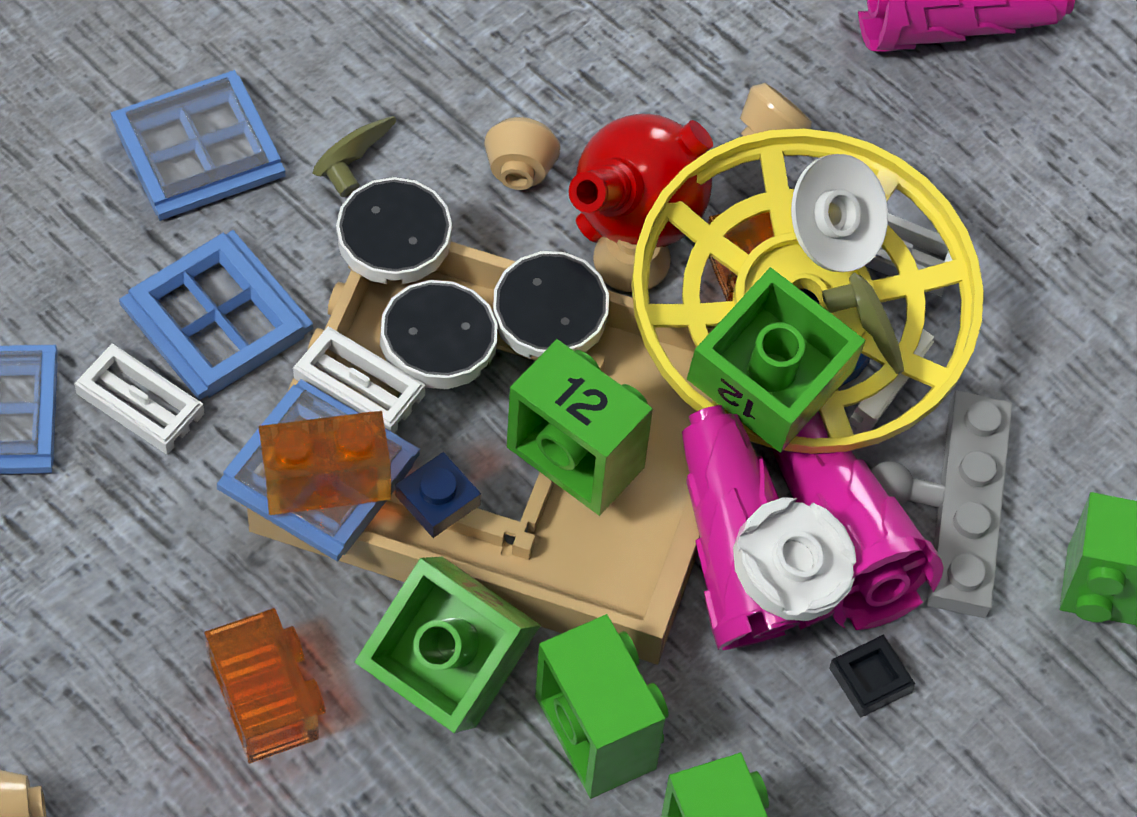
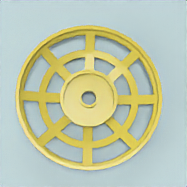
[631,128,984,454]

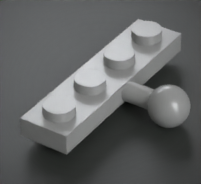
[871,390,1012,618]

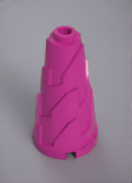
[858,0,1075,51]
[682,405,835,650]
[773,412,944,630]

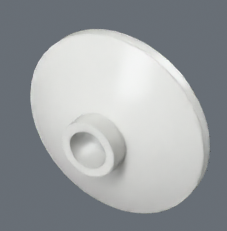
[791,154,888,272]

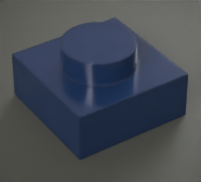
[395,452,481,538]

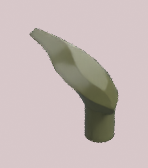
[312,116,396,197]
[822,272,904,374]

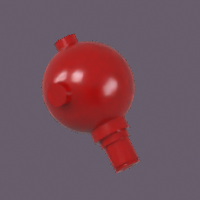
[569,113,713,248]

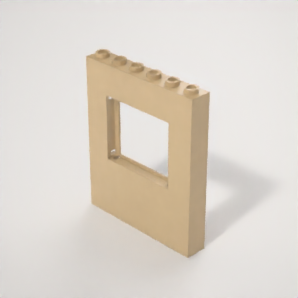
[241,242,716,665]

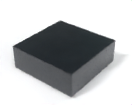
[829,634,915,718]

